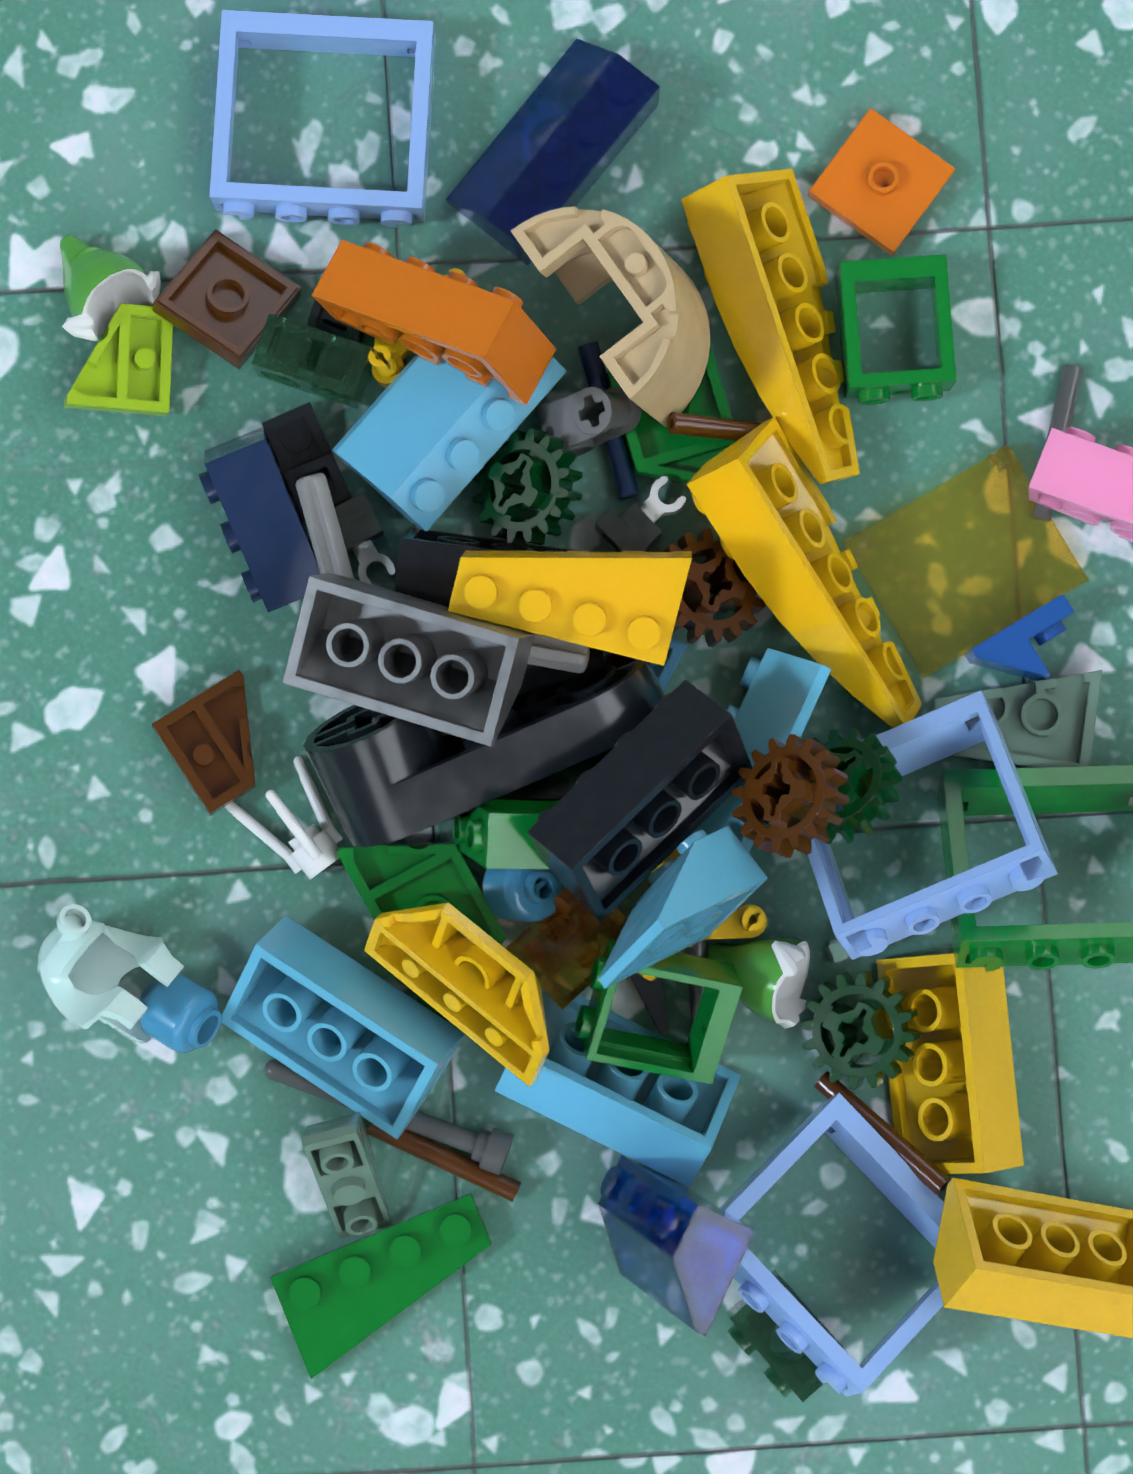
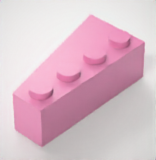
[1029,427,1133,542]

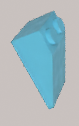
[598,826,768,989]

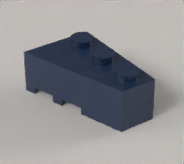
[199,427,320,612]

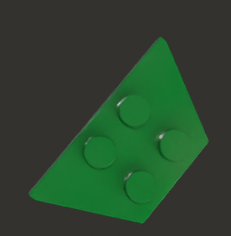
[607,346,736,484]
[336,841,507,1021]

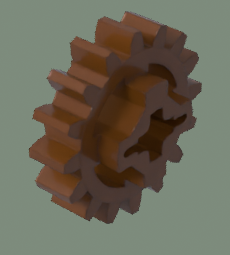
[663,529,766,647]
[732,734,849,858]

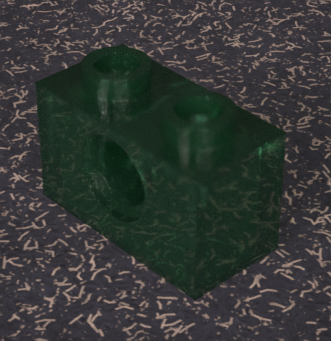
[727,1269,849,1402]

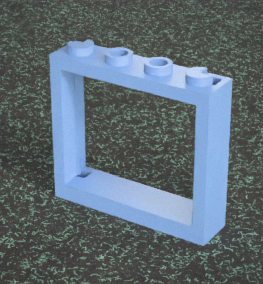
[209,10,436,228]
[808,690,1058,960]
[693,1093,944,1397]

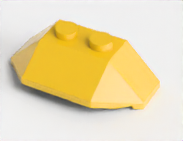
[364,903,549,1087]

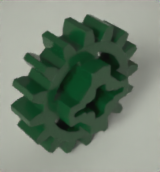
[472,428,583,546]
[809,728,902,844]
[800,970,920,1090]

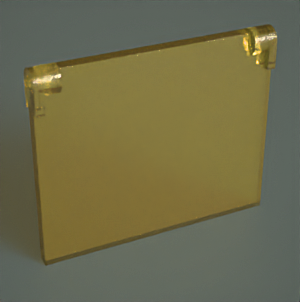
[843,444,1088,678]

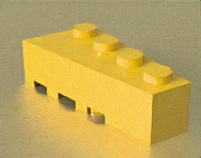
[448,550,692,666]

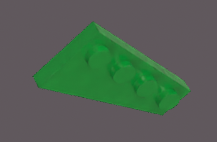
[270,1193,492,1379]

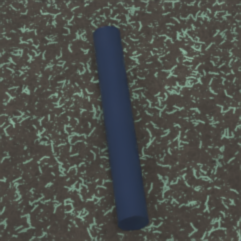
[578,342,639,500]

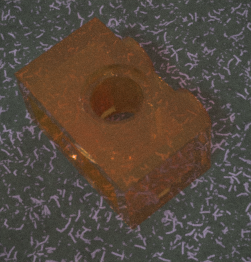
[506,904,627,1010]

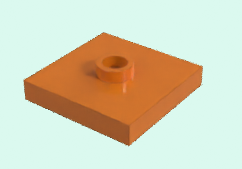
[807,108,956,256]

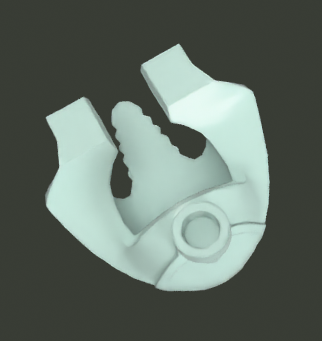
[37,904,184,1044]

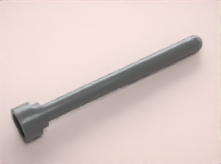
[264,1059,514,1176]

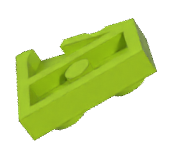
[64,303,173,416]

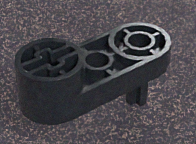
[303,652,664,848]

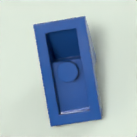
[964,594,1074,681]

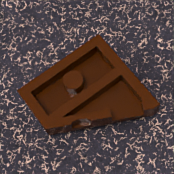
[152,670,256,816]

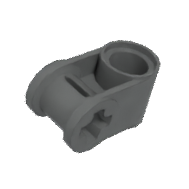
[535,387,641,456]

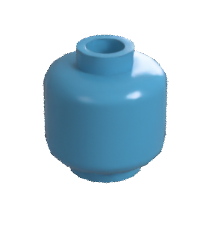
[482,869,563,923]
[139,973,222,1053]

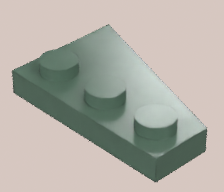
[932,670,1103,768]

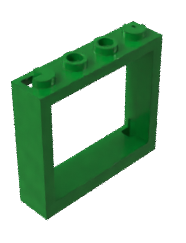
[937,765,1133,972]

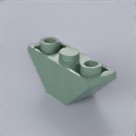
[301,1112,392,1239]

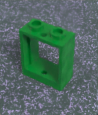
[835,254,956,405]
[453,798,560,870]
[575,938,743,1084]

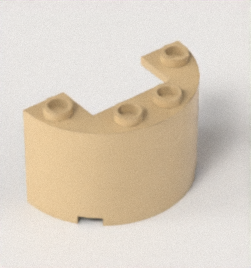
[511,206,710,427]

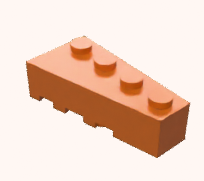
[312,240,556,405]

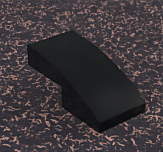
[261,402,352,522]

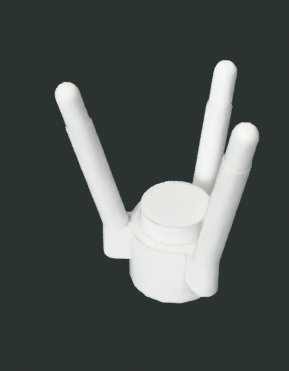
[224,756,343,880]

